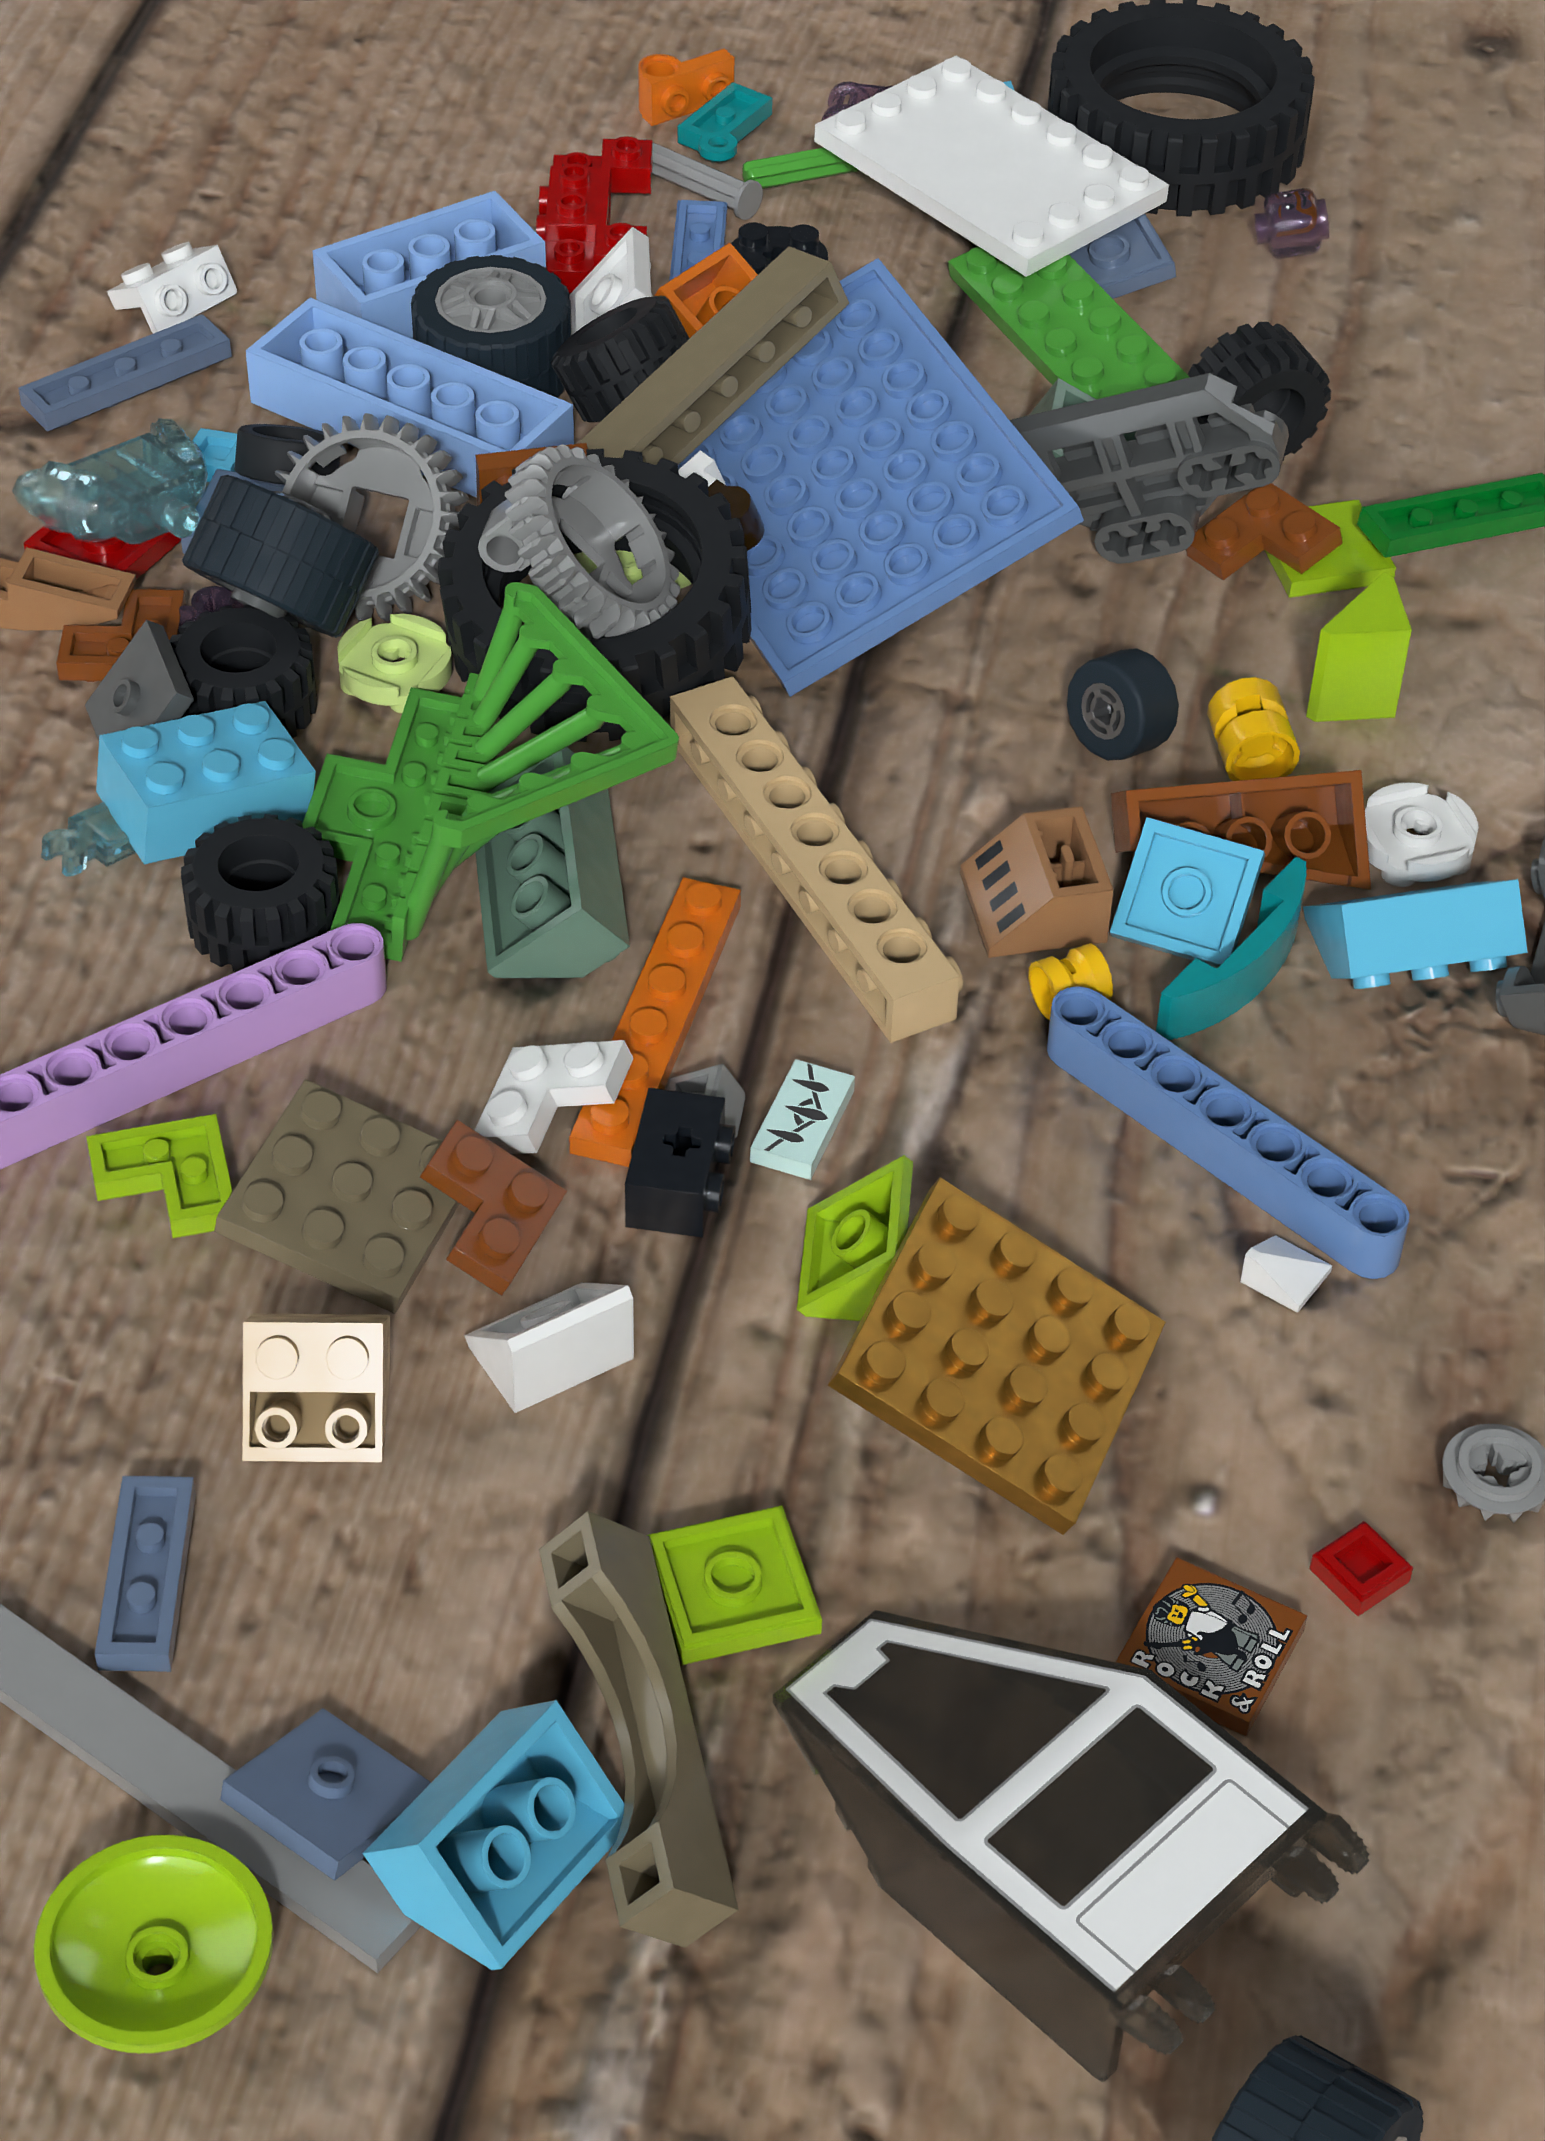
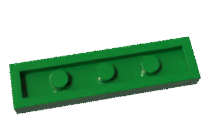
[1357,473,1545,558]

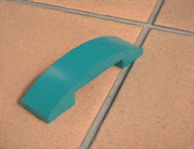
[1156,856,1307,1041]

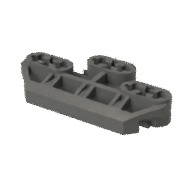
[1010,373,1289,564]

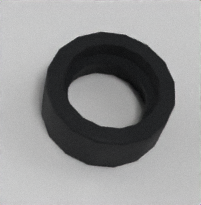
[234,424,340,485]

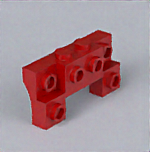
[536,136,653,295]

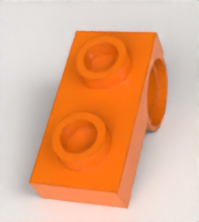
[638,48,735,126]

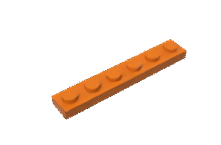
[569,877,741,1167]

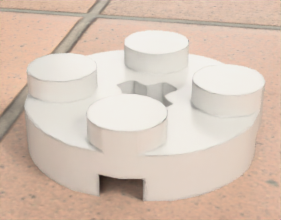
[1365,782,1479,887]

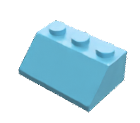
[1303,879,1528,989]
[362,1700,624,1970]

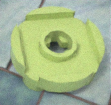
[337,613,452,713]

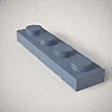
[18,314,232,432]

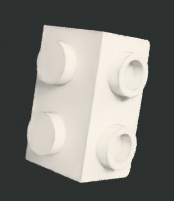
[107,242,237,334]

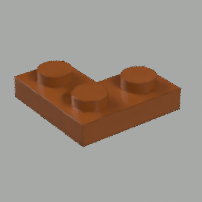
[1186,483,1343,580]
[56,589,187,682]
[420,1119,567,1296]

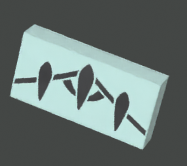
[750,1059,855,1180]

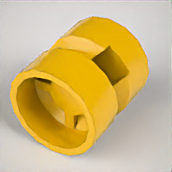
[1207,677,1300,781]

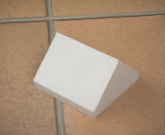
[464,1282,634,1413]

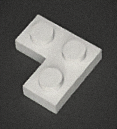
[475,1040,634,1154]

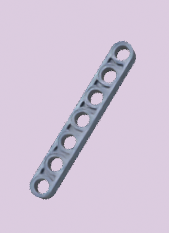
[1047,986,1409,1279]

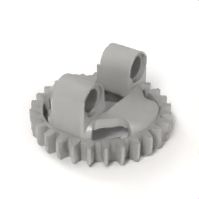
[274,413,469,622]
[478,444,680,640]

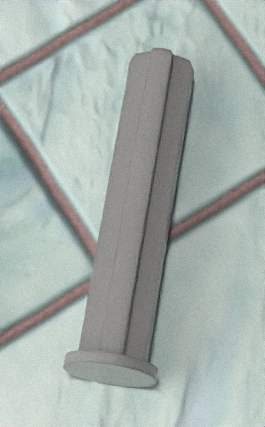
[643,139,763,220]

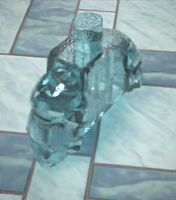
[12,418,208,544]

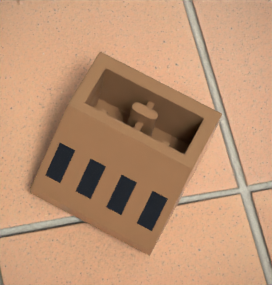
[960,806,1114,958]

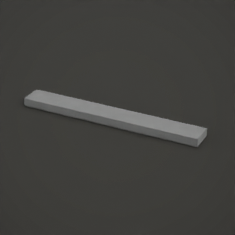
[0,1604,421,1973]

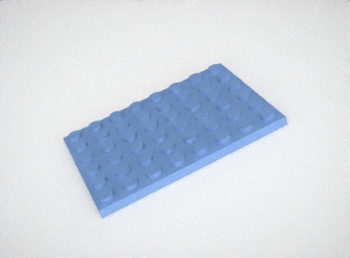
[678,258,1084,697]

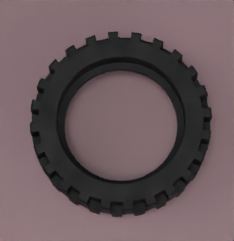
[1047,0,1315,217]
[438,449,752,742]

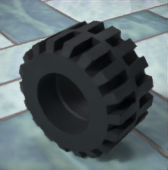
[551,296,690,422]
[1188,322,1331,461]
[169,605,317,739]
[181,814,340,972]

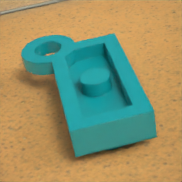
[678,82,773,161]

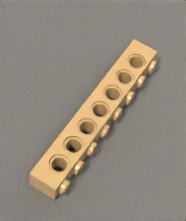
[670,676,963,1043]

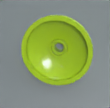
[34,1835,274,2054]

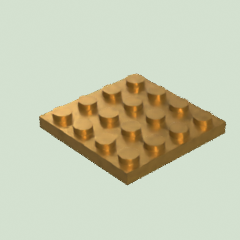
[827,1177,1166,1535]

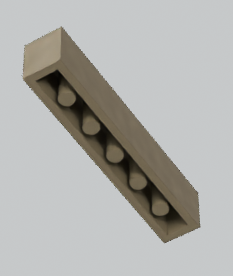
[577,246,849,465]

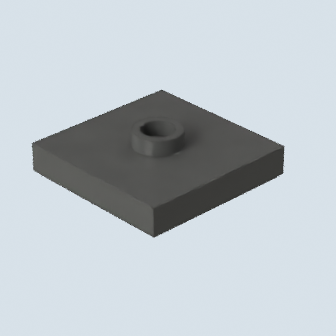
[85,620,194,741]

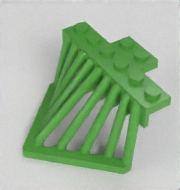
[302,582,679,962]

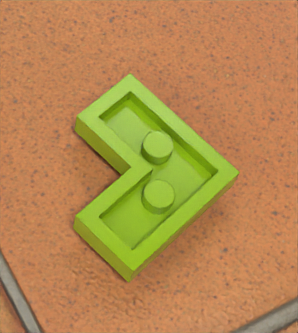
[86,1114,233,1238]

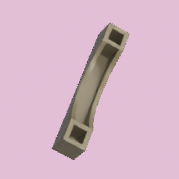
[539,1511,739,1948]

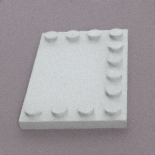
[814,55,1169,277]

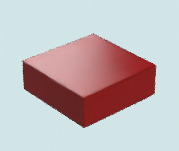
[1310,1521,1413,1616]

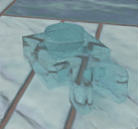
[41,802,136,877]

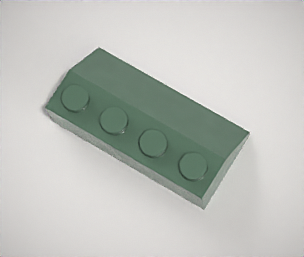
[475,747,630,978]

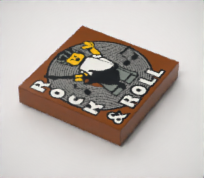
[1115,1557,1308,1737]

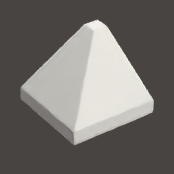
[1240,1235,1332,1313]

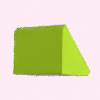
[1306,572,1412,722]
[797,1155,913,1321]

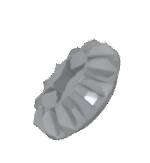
[1441,1424,1545,1523]

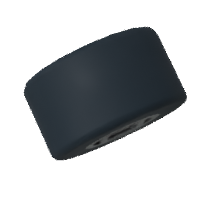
[1067,649,1179,761]

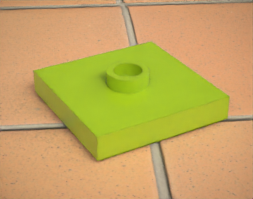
[1264,499,1396,598]
[647,1505,822,1665]

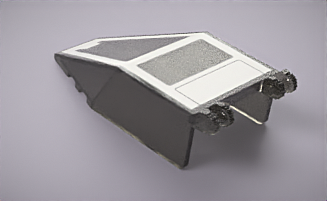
[773,1610,1370,2082]

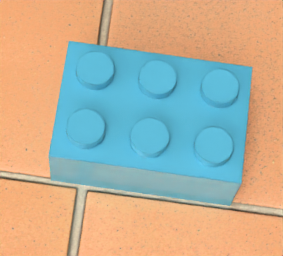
[96,701,316,865]

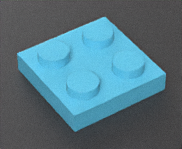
[1110,817,1265,968]

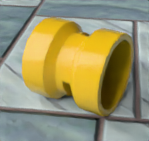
[1028,943,1113,1020]

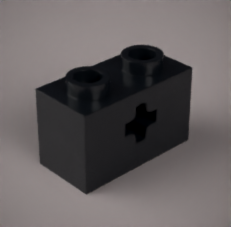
[625,1088,736,1238]

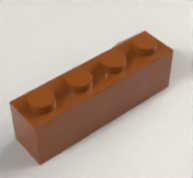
[1111,770,1371,890]

